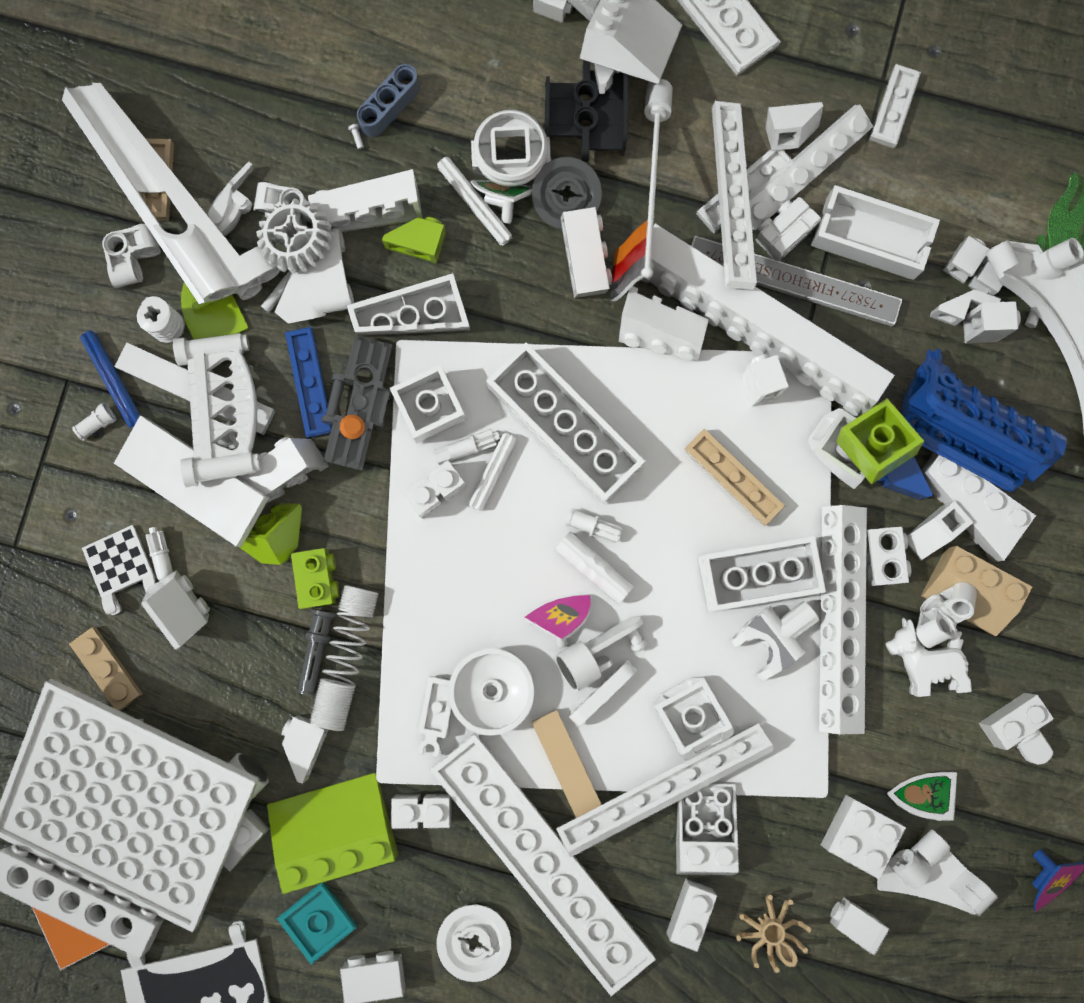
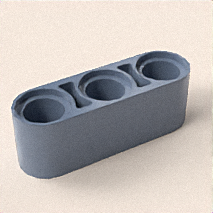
[357,64,420,137]

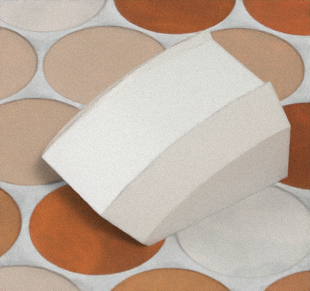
[807,408,865,489]
[654,677,734,761]

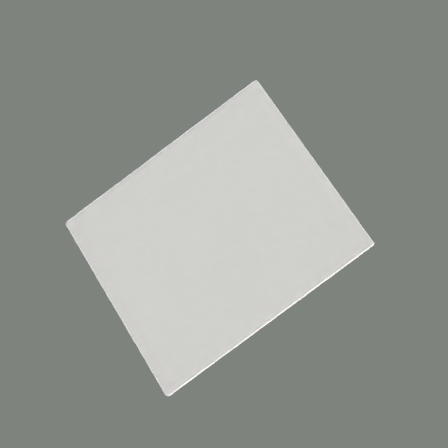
[376,340,831,798]

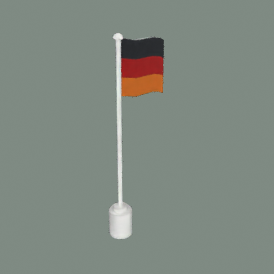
[610,79,673,301]

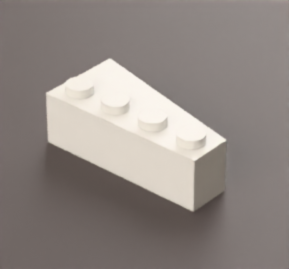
[308,169,423,232]
[921,453,1036,562]

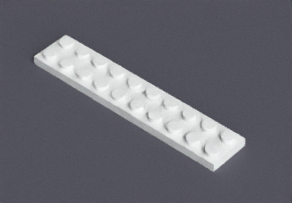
[430,733,656,996]

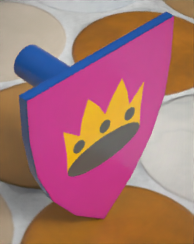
[1032,849,1084,912]

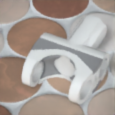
[731,601,819,681]

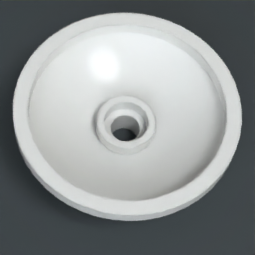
[448,648,534,735]

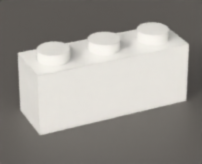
[561,207,612,298]

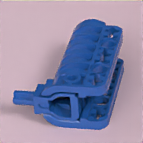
[901,349,1067,492]

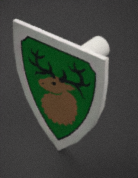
[471,180,532,223]
[887,772,957,821]

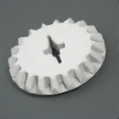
[437,904,511,982]

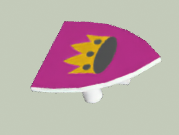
[524,595,591,648]

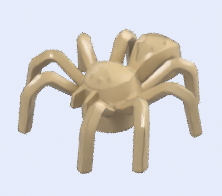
[736,894,811,973]

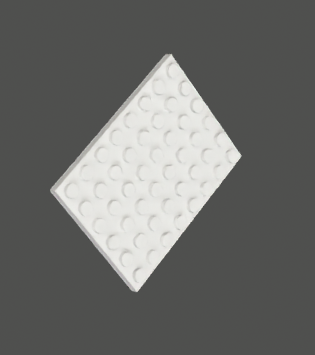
[0,679,260,932]

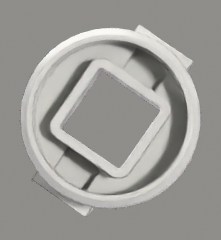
[471,110,551,187]

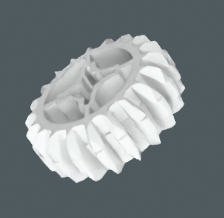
[256,198,332,274]

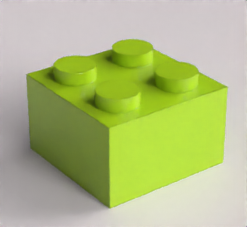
[836,398,924,484]

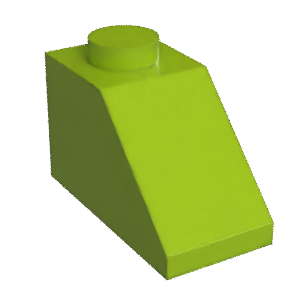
[382,217,446,264]

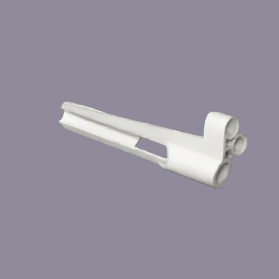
[62,83,280,304]

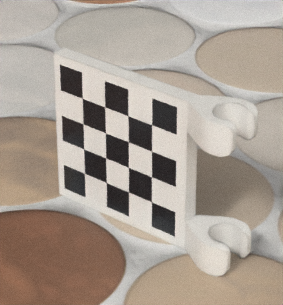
[82,525,158,615]

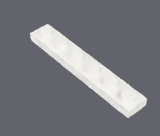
[749,105,873,230]

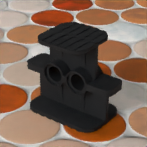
[545,60,629,162]

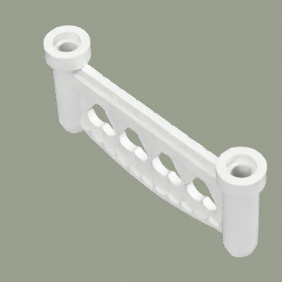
[173,333,261,487]

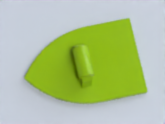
[181,282,249,339]

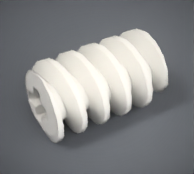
[137,296,185,343]

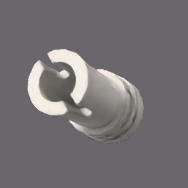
[72,403,117,441]

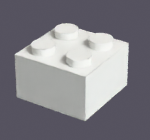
[390,364,467,443]
[820,795,906,879]

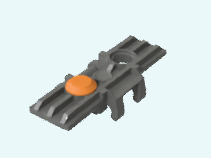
[321,335,392,471]

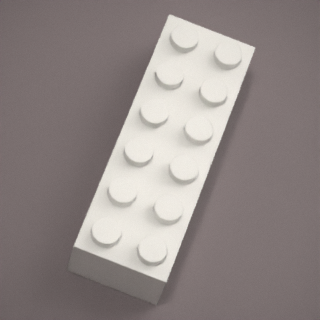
[486,342,645,504]

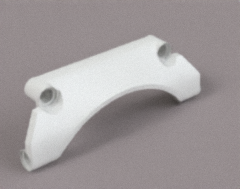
[984,238,1084,429]

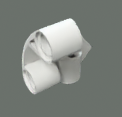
[275,227,354,324]
[877,829,998,916]

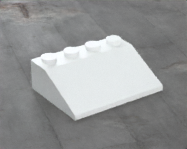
[580,0,682,84]

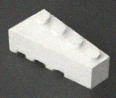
[347,273,470,336]
[237,437,329,502]

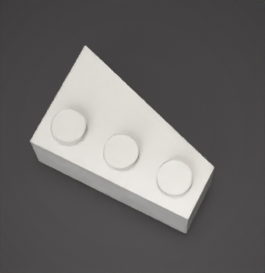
[618,286,709,361]

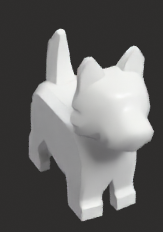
[886,618,972,697]

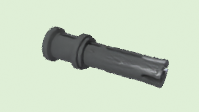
[297,608,336,696]

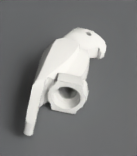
[206,162,253,237]

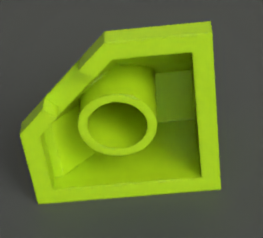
[239,503,302,565]

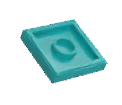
[277,882,358,965]

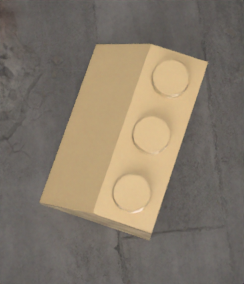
[921,546,1032,636]

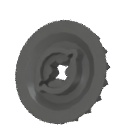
[532,157,602,229]

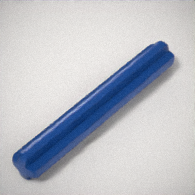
[80,330,141,428]

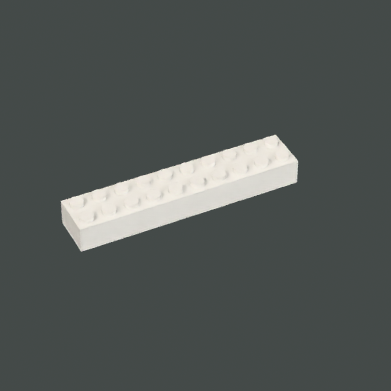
[640,224,894,416]

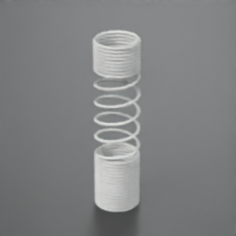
[309,585,379,731]

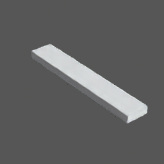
[114,342,276,435]

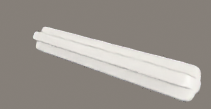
[437,157,512,246]

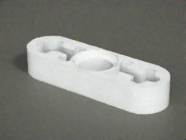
[568,660,637,727]

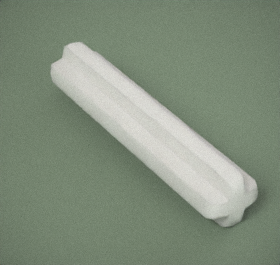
[469,433,516,511]

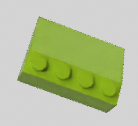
[267,772,399,894]

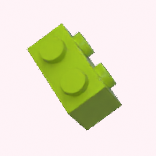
[291,548,340,610]

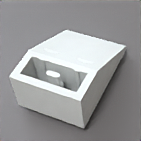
[676,783,739,875]

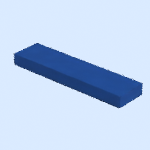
[285,327,332,439]

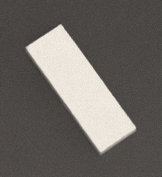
[869,64,921,148]

